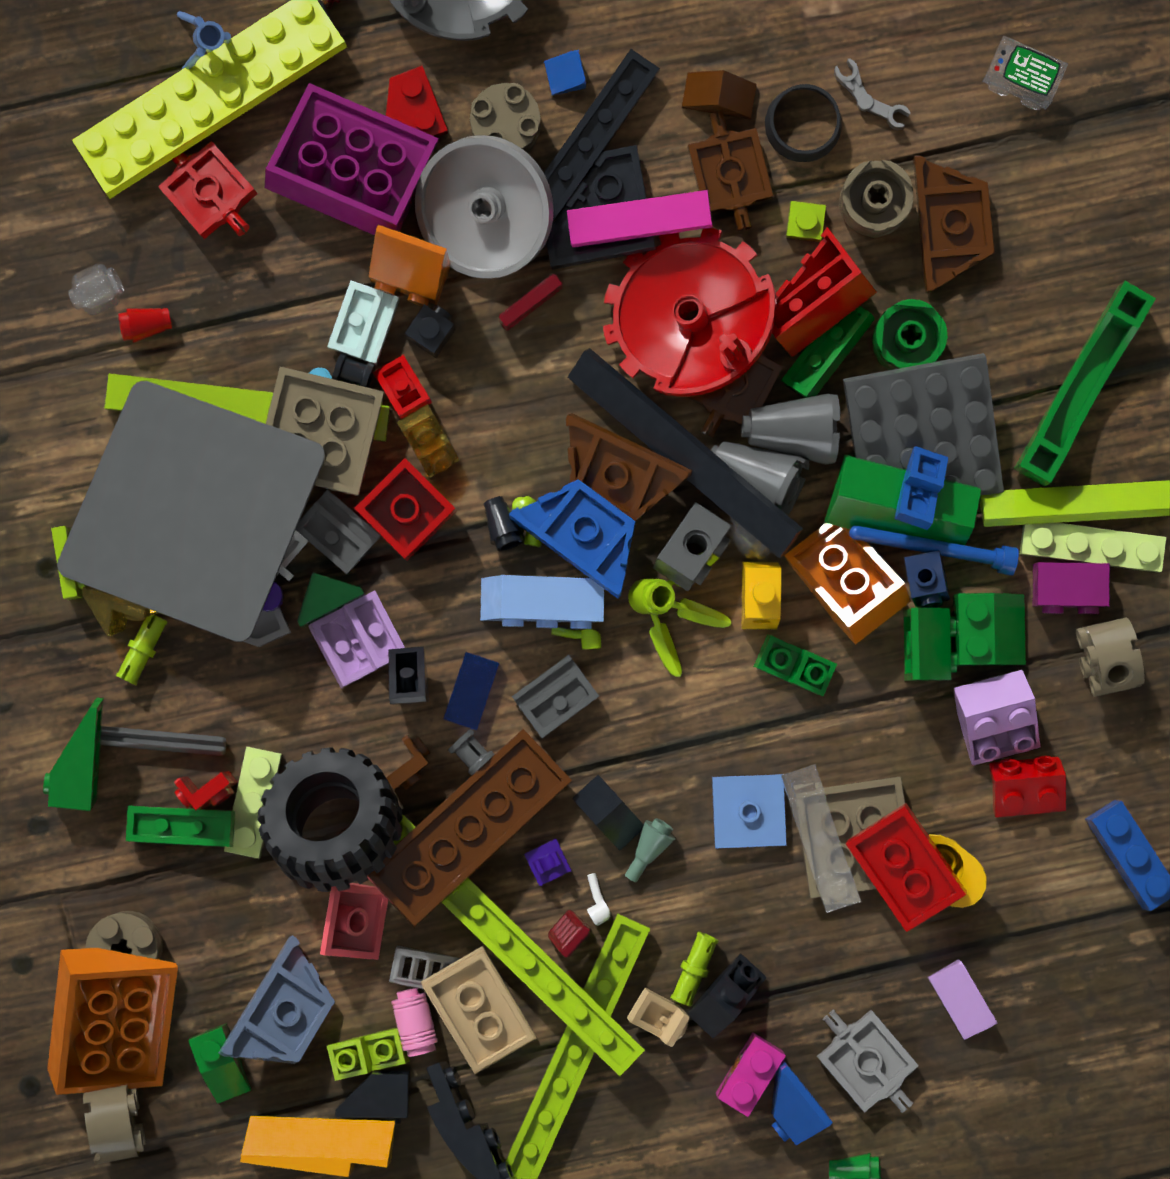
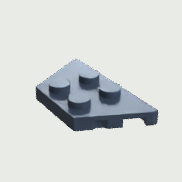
[218,935,335,1064]

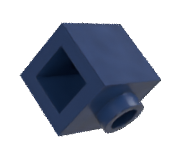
[904,550,950,608]

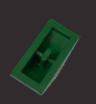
[297,572,366,628]

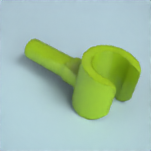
[551,627,601,650]

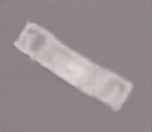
[781,764,861,913]

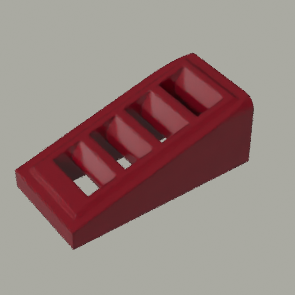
[548,910,590,957]

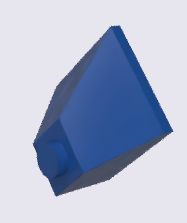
[771,1060,833,1145]

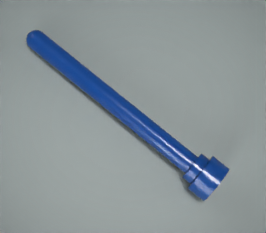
[849,526,1019,576]

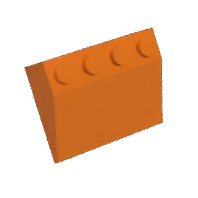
[47,948,178,1095]

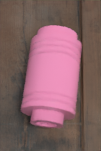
[391,987,438,1057]

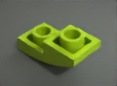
[327,1028,410,1081]

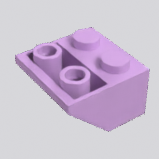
[954,670,1041,766]

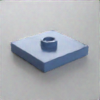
[712,774,786,848]

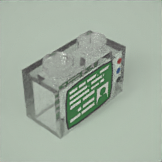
[982,36,1068,110]

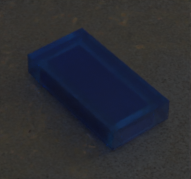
[443,652,500,730]

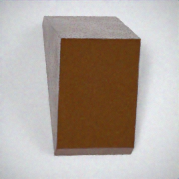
[682,70,757,120]

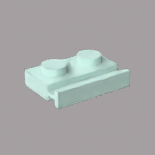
[327,281,400,365]

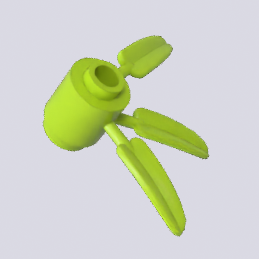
[628,552,732,677]

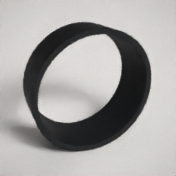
[765,84,842,162]

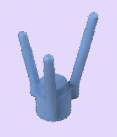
[177,11,231,69]

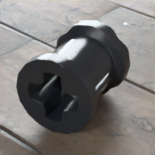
[332,353,375,388]

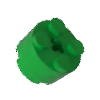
[872,299,948,370]

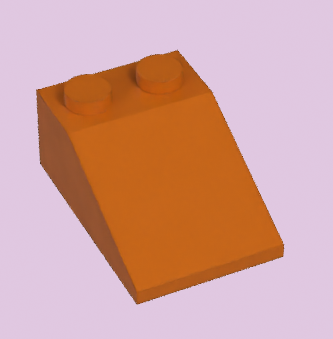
[368,225,451,307]
[784,523,911,645]

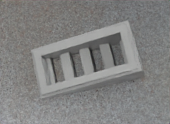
[389,946,461,989]

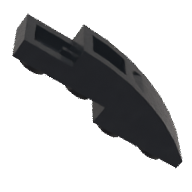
[426,1062,515,1179]

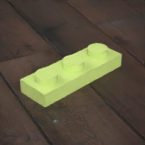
[224,747,282,859]

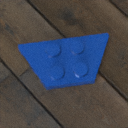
[509,479,635,599]

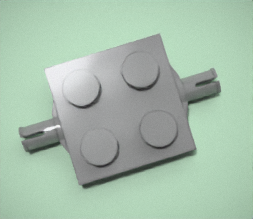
[817,1010,919,1113]

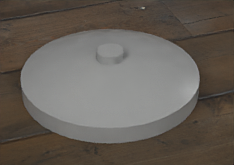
[415,135,554,278]

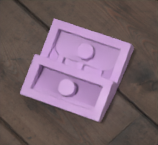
[308,591,405,688]

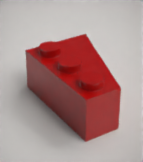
[772,227,877,357]

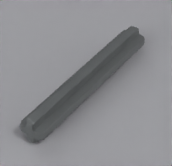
[101,726,226,756]

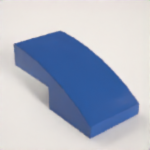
[894,446,948,530]

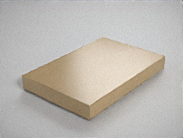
[421,946,537,1074]

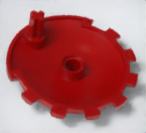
[603,228,777,397]

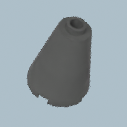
[741,394,840,465]
[711,441,810,515]

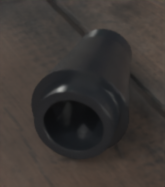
[483,496,524,551]

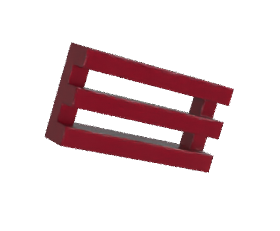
[499,274,563,331]

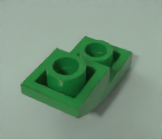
[753,634,837,697]

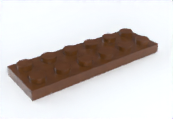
[367,729,572,928]

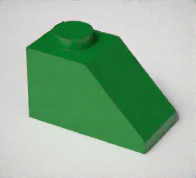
[188,1023,252,1104]

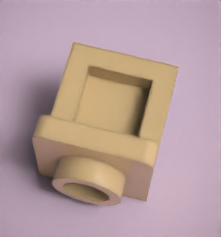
[627,988,689,1047]

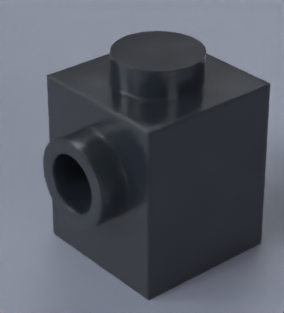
[405,304,456,358]

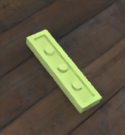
[1019,523,1166,573]

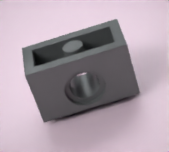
[653,502,731,592]

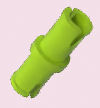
[115,612,168,686]
[670,931,719,1006]

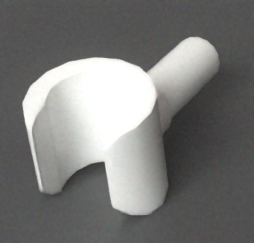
[587,873,611,926]

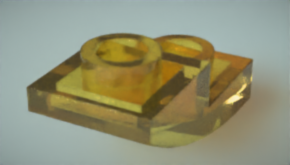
[397,404,459,478]

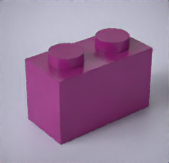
[1032,562,1110,614]

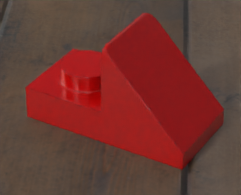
[373,355,432,421]

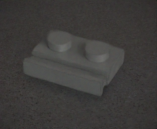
[296,489,381,575]
[512,655,599,738]

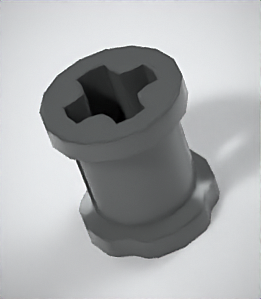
[448,729,495,776]

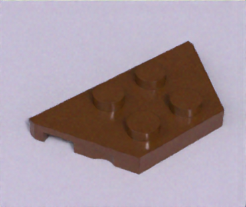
[913,156,994,293]
[566,413,693,521]

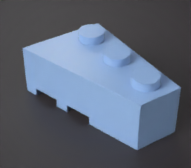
[480,575,604,629]

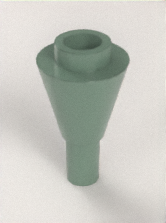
[625,818,676,882]

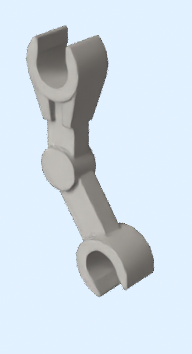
[834,58,910,130]

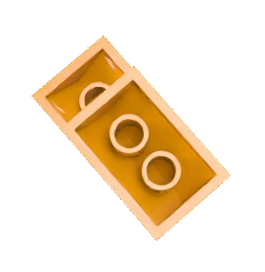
[240,1116,395,1177]

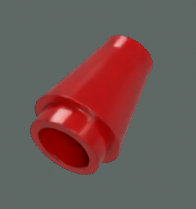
[118,308,172,343]

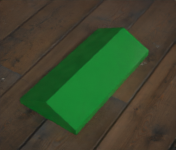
[825,455,981,545]

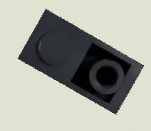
[687,953,767,1038]
[335,1070,410,1124]

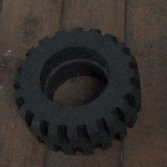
[258,747,403,892]

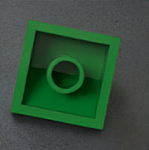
[953,593,1026,666]
[903,607,957,681]

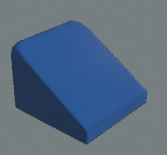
[544,50,586,96]

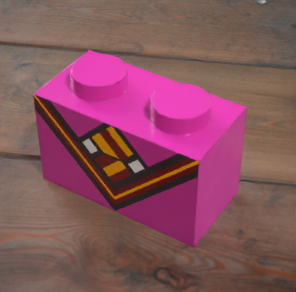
[716,1032,786,1117]

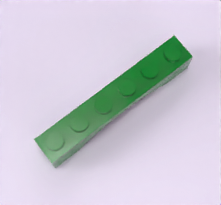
[1014,281,1156,487]

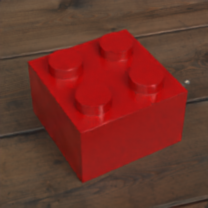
[354,458,457,561]

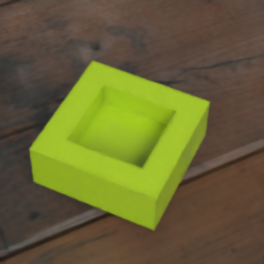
[786,201,826,242]

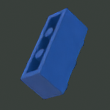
[1085,800,1170,911]

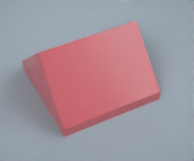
[320,883,388,960]

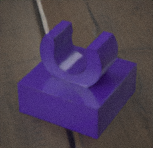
[524,838,572,886]

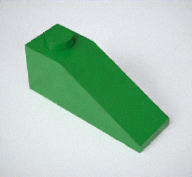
[43,697,104,811]

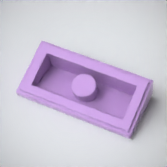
[928,960,997,1040]

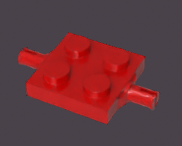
[158,141,258,239]

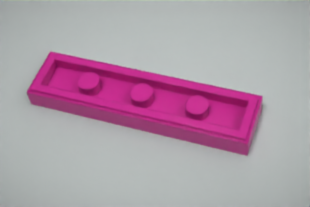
[567,190,713,248]

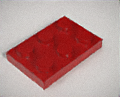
[846,803,967,932]

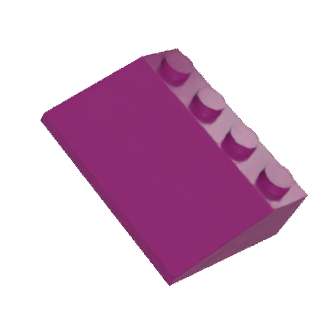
[264,83,439,235]

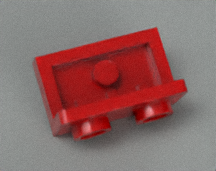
[989,756,1066,818]
[174,771,238,810]

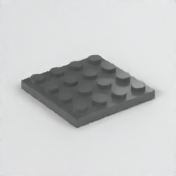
[843,353,1004,496]

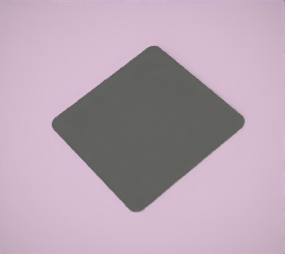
[57,381,325,642]

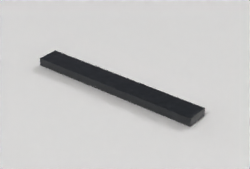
[567,348,803,558]

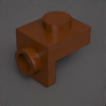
[386,735,430,790]

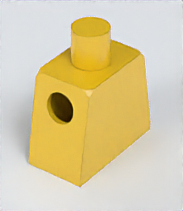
[741,562,781,630]

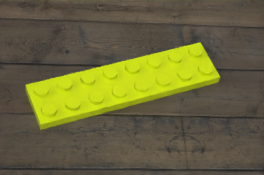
[72,0,347,199]

